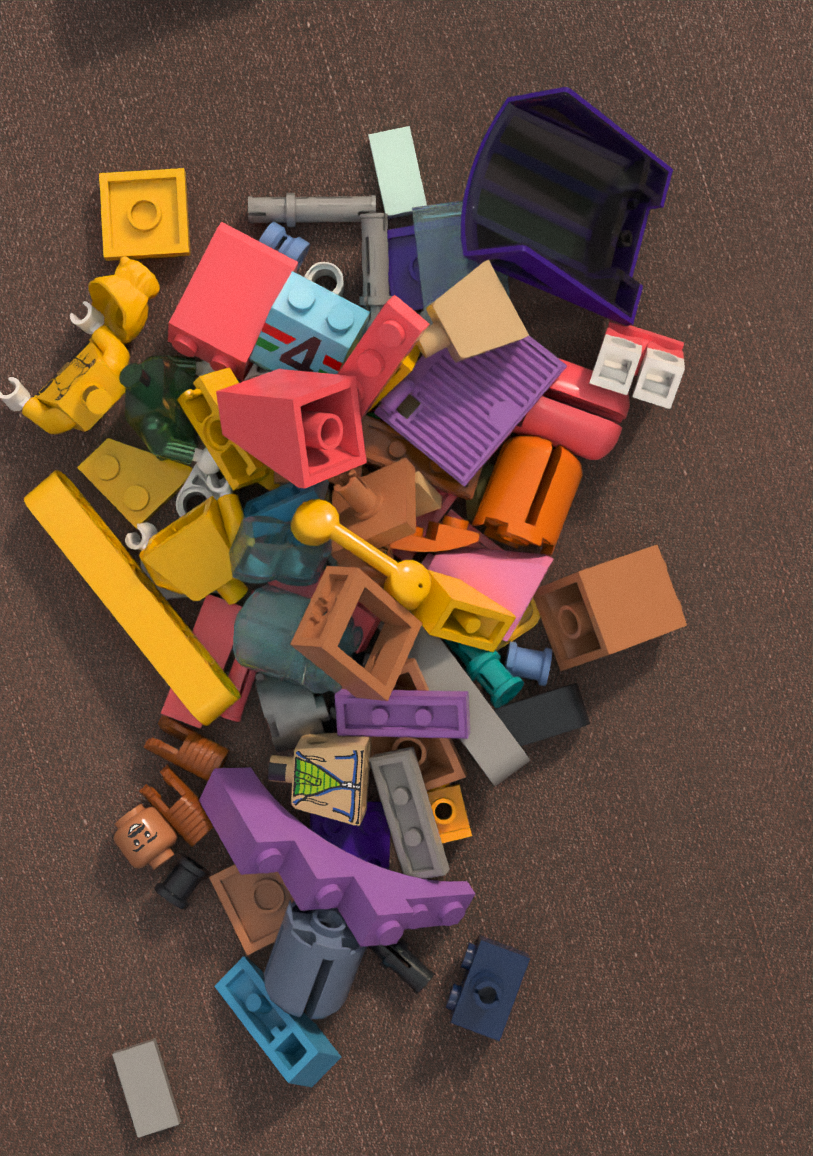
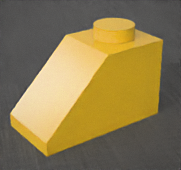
[411,570,516,652]

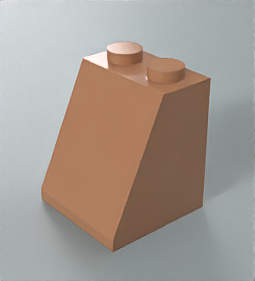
[533,545,687,671]

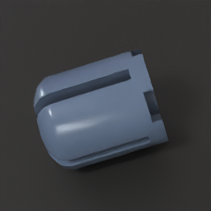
[264,900,367,1019]

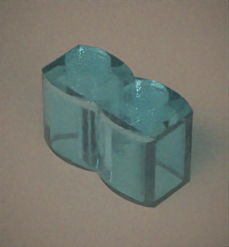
[229,516,332,586]

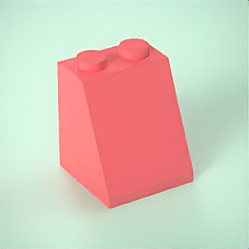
[168,222,298,381]
[216,369,367,489]

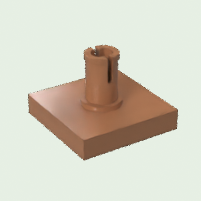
[331,458,416,565]

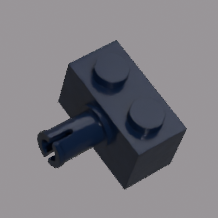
[445,935,530,1041]

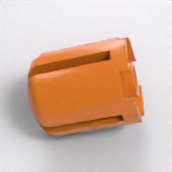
[471,435,583,556]

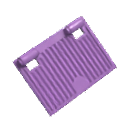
[374,336,567,487]

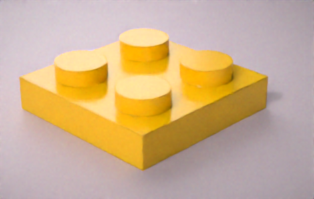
[99,168,191,261]

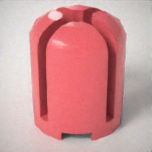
[512,358,630,460]

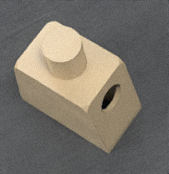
[416,259,529,363]

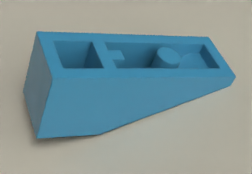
[214,956,341,1087]

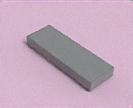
[369,747,450,879]

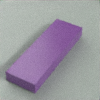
[335,689,471,739]

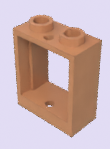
[290,566,422,701]

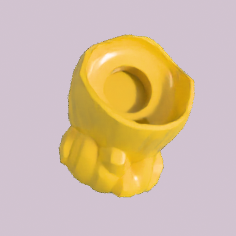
[88,256,160,344]

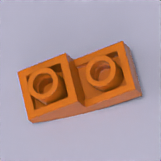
[388,515,480,552]

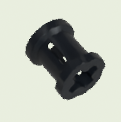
[154,852,211,910]

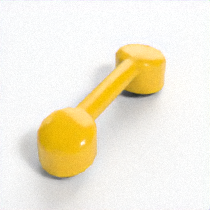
[291,499,431,611]

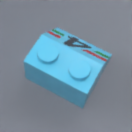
[249,271,370,374]

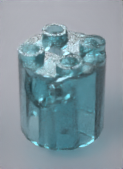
[233,584,363,694]

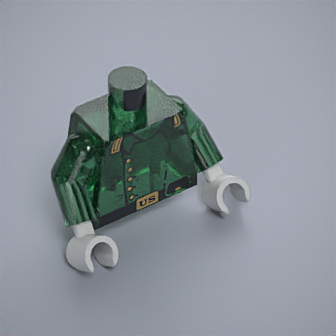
[119,355,220,475]

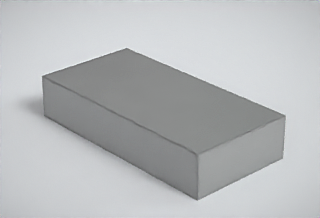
[112,1038,181,1138]

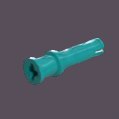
[442,638,524,708]

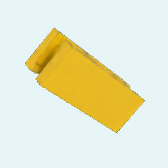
[177,367,270,491]

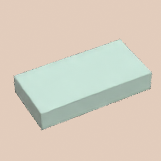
[368,126,427,219]

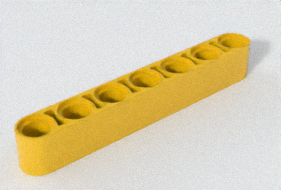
[24,470,241,726]

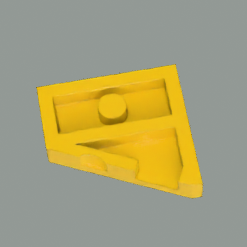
[77,438,193,529]

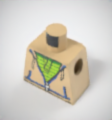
[268,733,372,826]

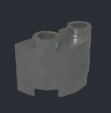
[255,659,330,753]

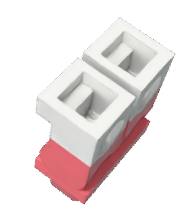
[589,319,685,409]

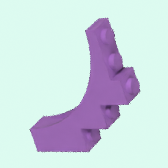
[199,767,475,947]

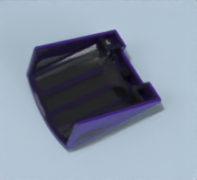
[461,87,673,326]

